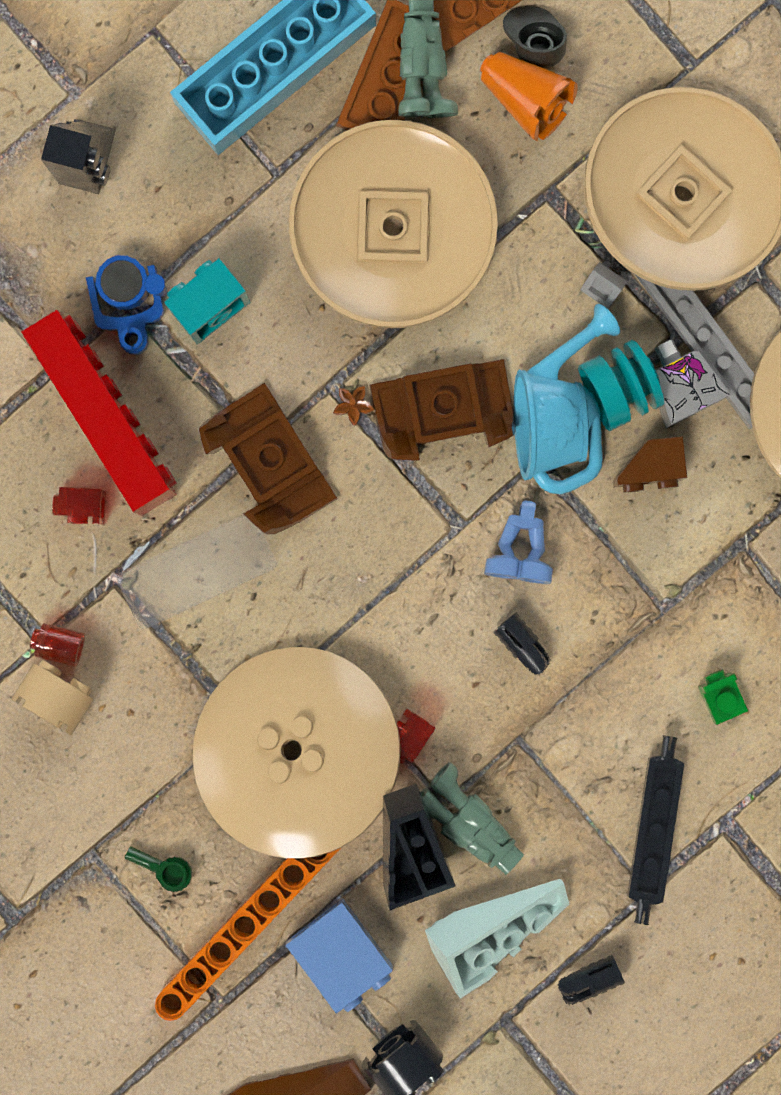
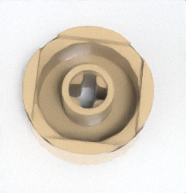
[11,660,94,735]

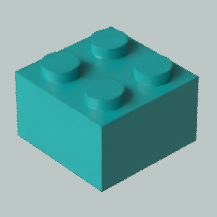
[164,258,251,345]

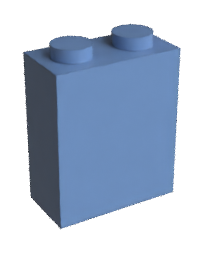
[285,898,393,1014]

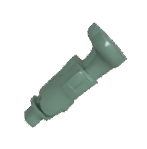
[398,0,458,119]
[420,762,524,875]

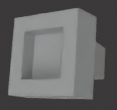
[580,261,628,309]

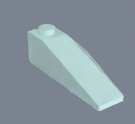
[425,879,569,999]

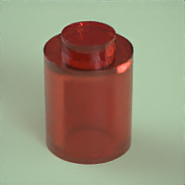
[30,623,85,667]

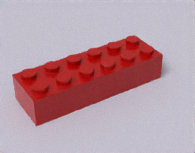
[21,310,178,516]

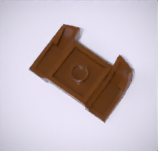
[369,359,516,461]
[199,383,338,535]

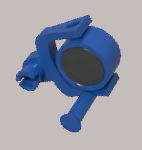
[86,255,168,355]

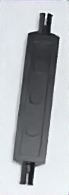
[627,735,684,925]

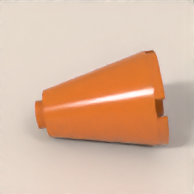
[480,52,578,141]

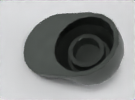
[503,6,567,68]

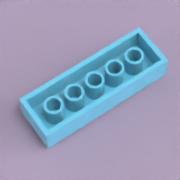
[170,0,376,155]

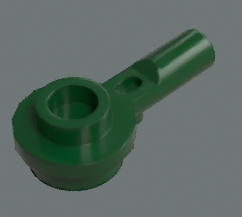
[125,846,192,892]

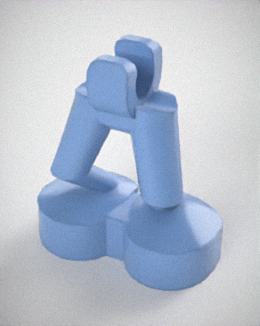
[484,500,553,584]

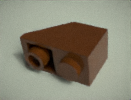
[613,436,687,493]

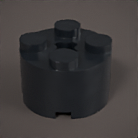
[362,1020,444,1095]

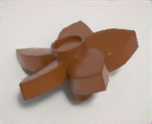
[333,386,375,427]

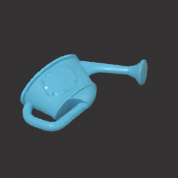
[514,304,620,495]

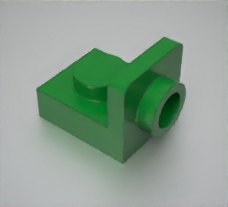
[698,669,748,725]

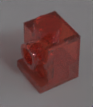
[52,487,106,526]
[397,707,436,764]

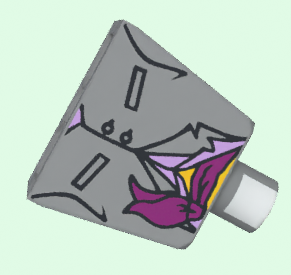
[654,339,730,428]

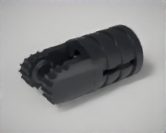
[493,612,551,675]
[557,954,625,1005]

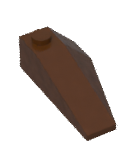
[227,1058,372,1095]

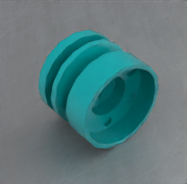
[578,340,665,431]

